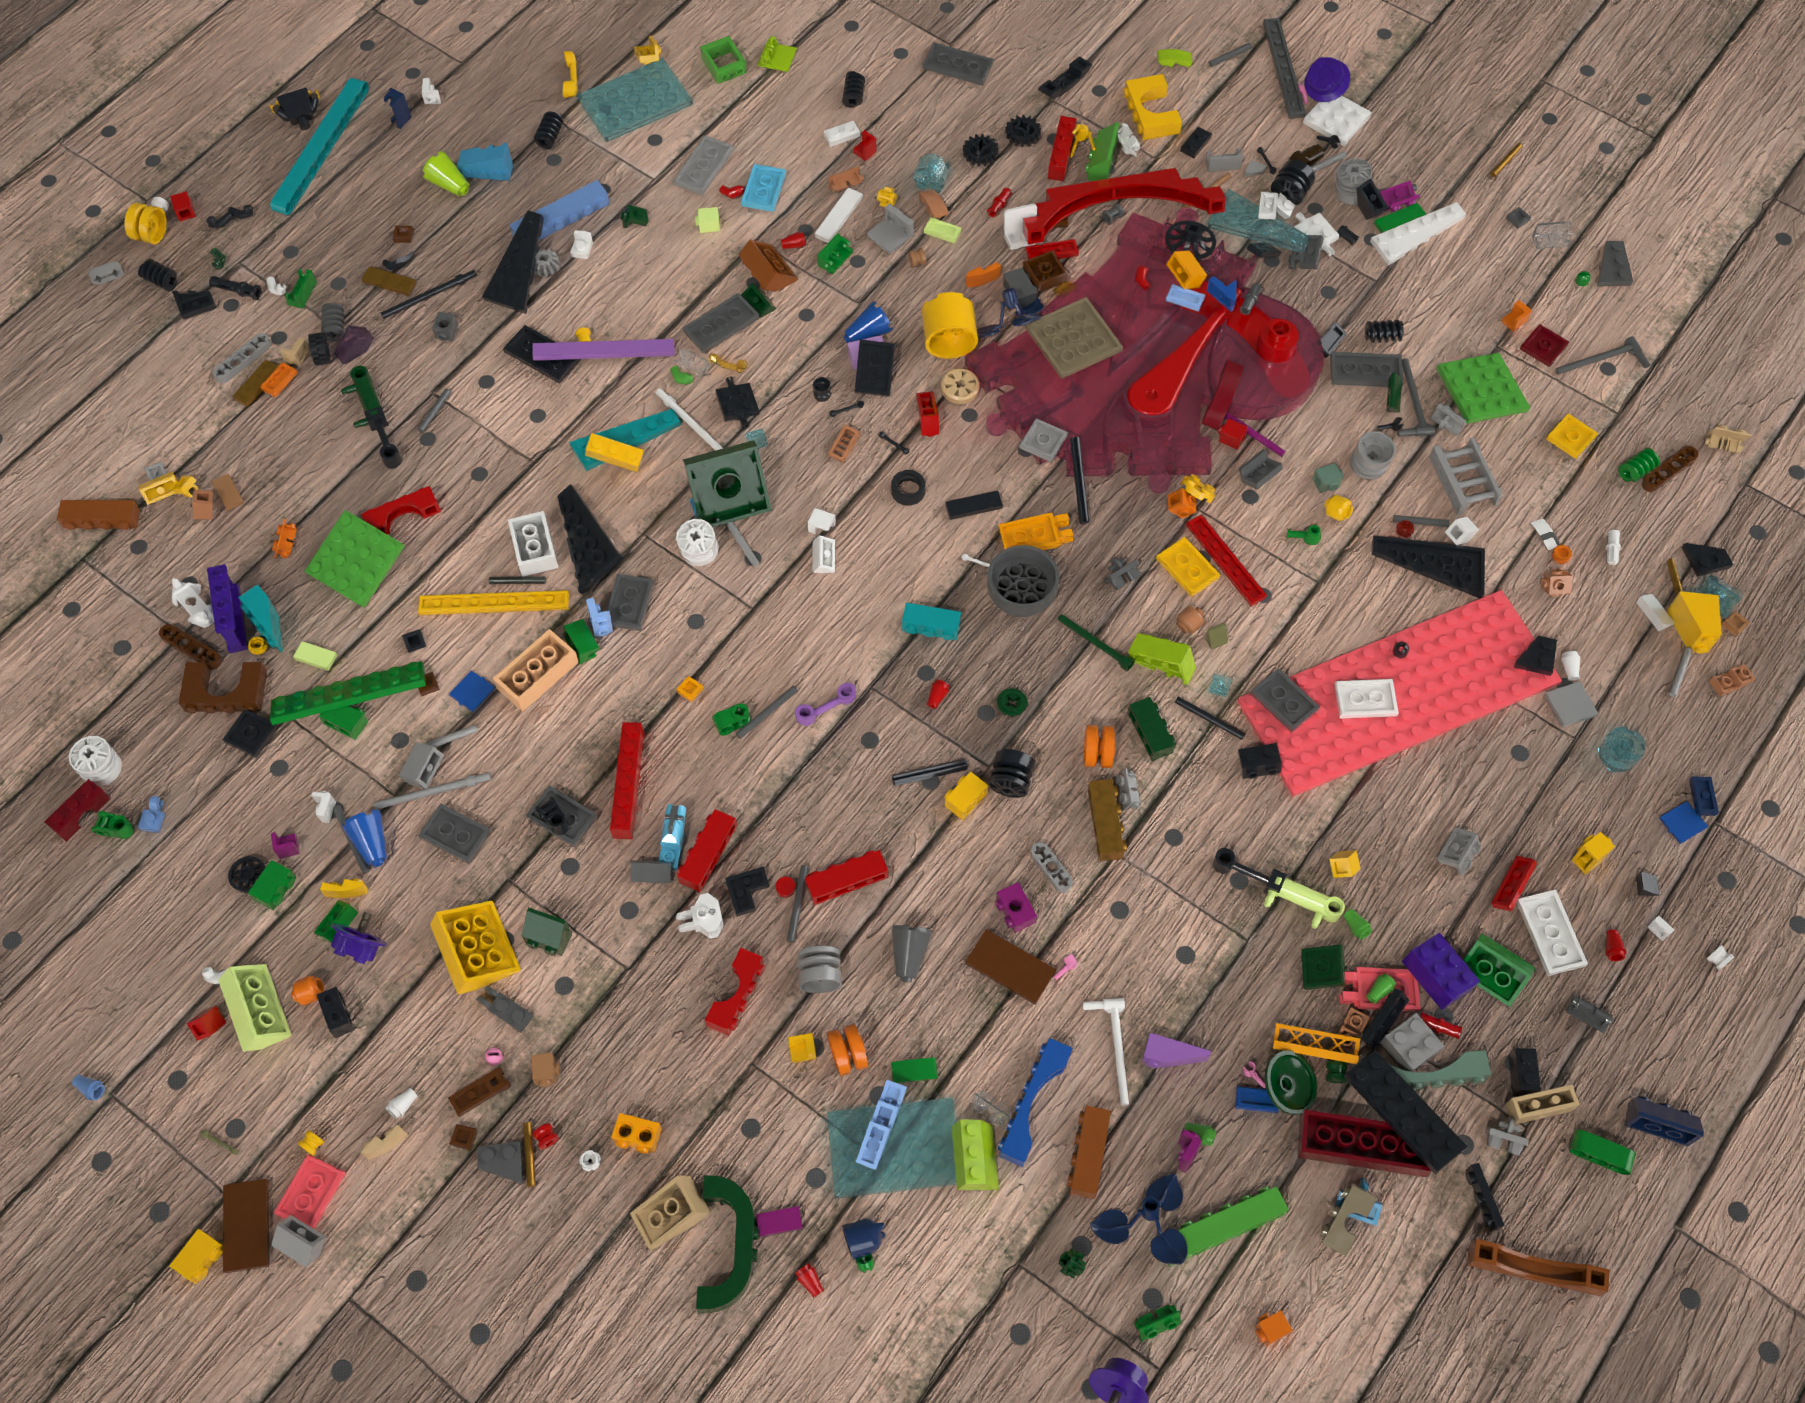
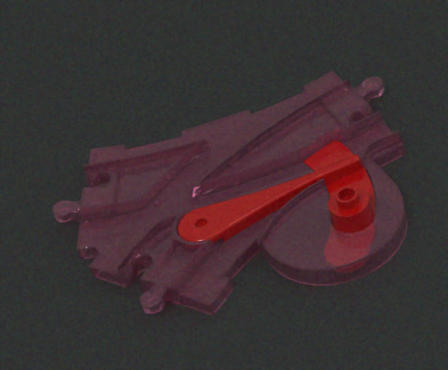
[965,208,1324,494]

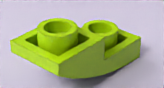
[1157,49,1192,68]

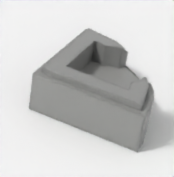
[1244,160,1267,177]

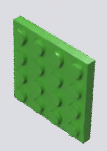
[1436,353,1531,424]
[304,510,405,608]

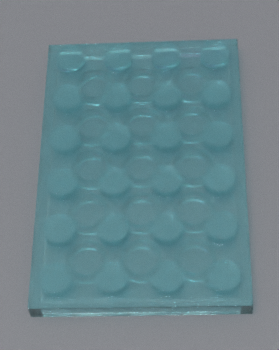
[576,58,693,142]
[827,1098,957,1199]

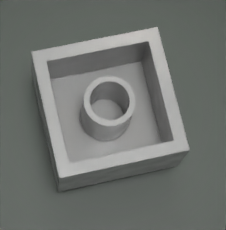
[1380,1013,1444,1072]

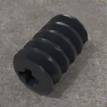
[842,71,866,108]
[534,111,564,150]
[138,259,177,291]
[1365,320,1404,343]

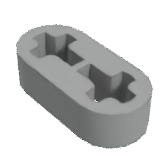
[89,261,124,285]

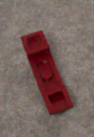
[1201,359,1243,431]

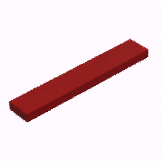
[1186,514,1267,607]

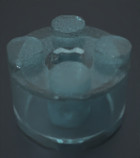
[913,154,951,193]
[1598,727,1646,773]

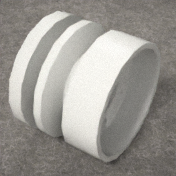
[676,519,719,566]
[68,736,122,786]

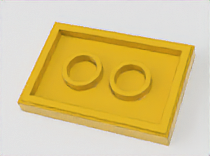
[1156,537,1220,597]

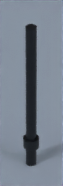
[380,270,477,319]

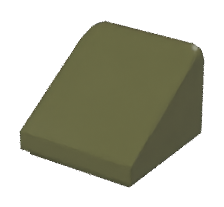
[1205,623,1228,649]

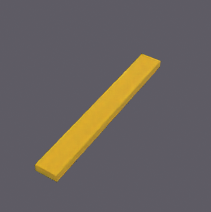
[418,590,569,615]

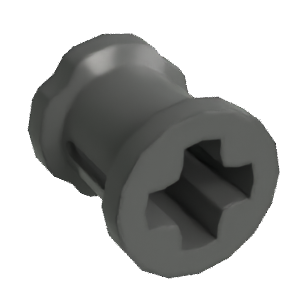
[1102,203,1124,225]

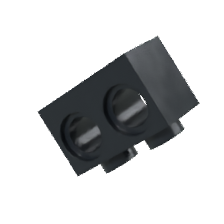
[316,987,355,1038]

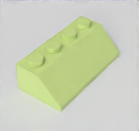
[218,964,291,1052]

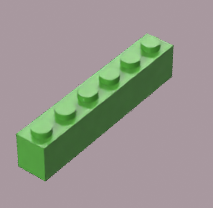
[1163,1186,1289,1267]

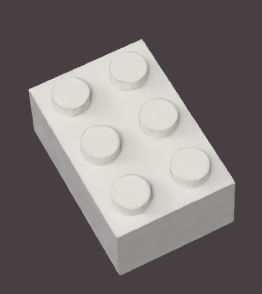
[508,511,559,577]

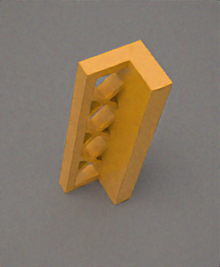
[1272,1023,1360,1064]

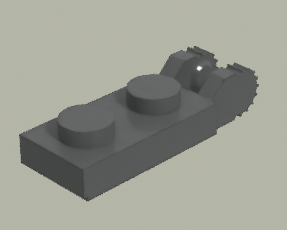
[476,985,534,1033]

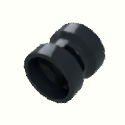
[813,377,831,402]

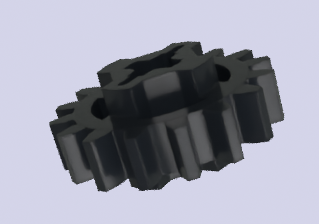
[1005,115,1041,147]
[963,134,999,167]

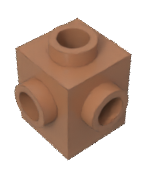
[1541,569,1573,597]

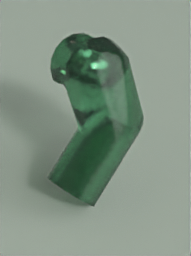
[210,248,226,269]

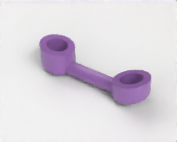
[795,683,856,726]

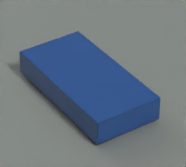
[1235,1086,1279,1113]

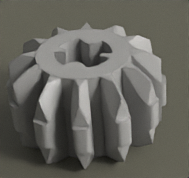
[534,248,560,278]

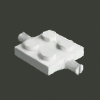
[1291,212,1339,257]

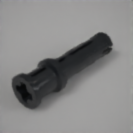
[209,276,262,300]

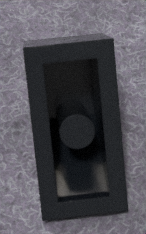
[1356,179,1388,220]

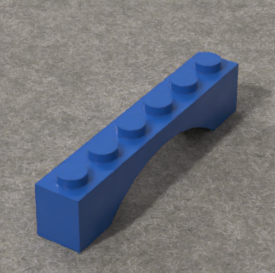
[998,1038,1073,1167]

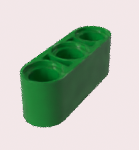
[1569,1130,1636,1175]

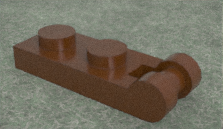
[448,1067,511,1117]

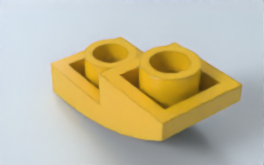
[320,878,368,898]

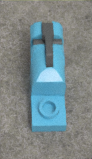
[658,804,687,871]

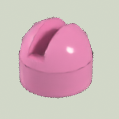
[485,1047,503,1066]

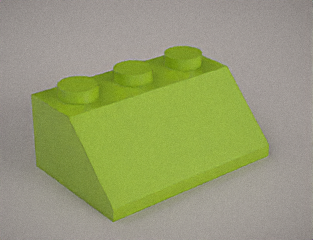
[952,1119,999,1190]

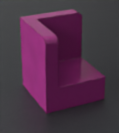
[271,832,300,859]

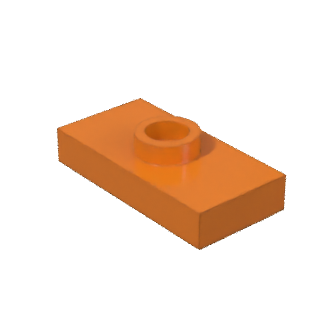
[260,362,298,398]

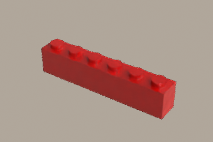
[610,722,644,839]

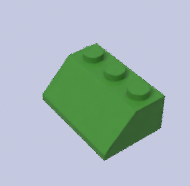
[1085,122,1119,181]

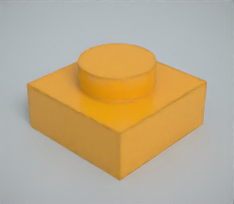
[676,676,704,703]

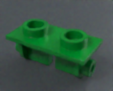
[1134,1304,1181,1341]

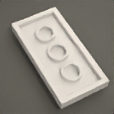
[1517,890,1588,976]

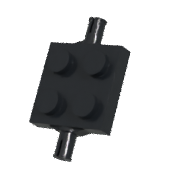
[715,377,759,429]

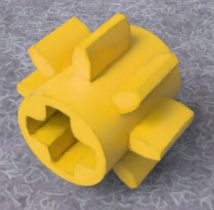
[877,186,897,208]

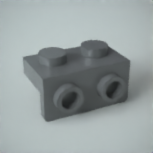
[1239,449,1282,490]

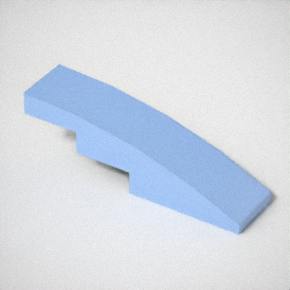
[856,1080,907,1170]

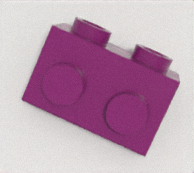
[1380,180,1420,212]

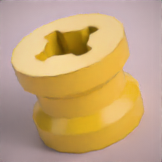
[297,1130,324,1156]

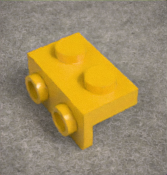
[633,36,661,64]

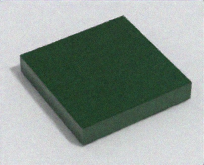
[1301,944,1346,990]

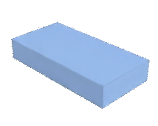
[1166,284,1205,312]

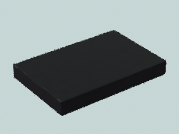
[854,340,895,397]

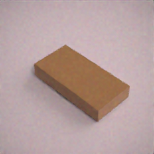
[212,474,244,511]

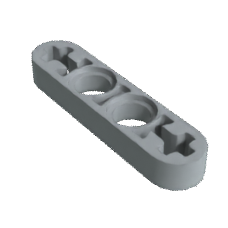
[213,333,271,383]

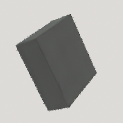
[1506,207,1531,229]

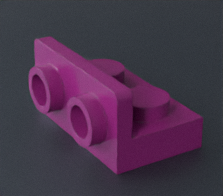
[1177,1129,1202,1173]

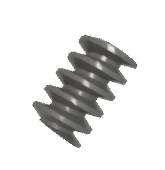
[321,303,344,342]

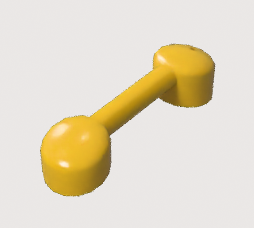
[563,51,578,98]

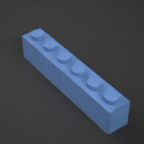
[510,180,610,241]

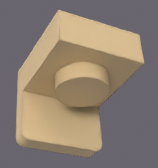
[280,337,310,366]

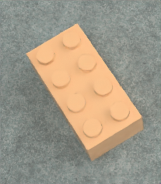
[493,629,579,712]

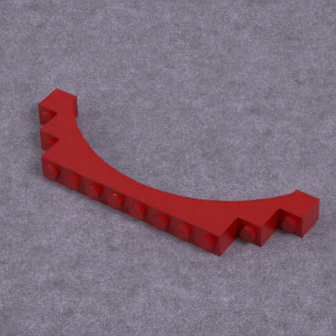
[1023,168,1226,245]

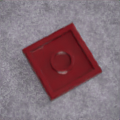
[1520,324,1569,367]

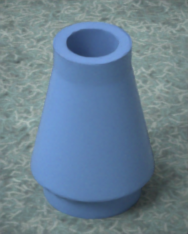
[72,1075,105,1100]

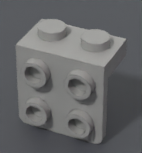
[867,203,914,253]

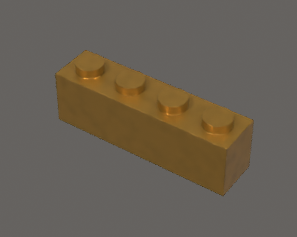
[1087,779,1127,861]

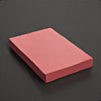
[273,1154,346,1229]

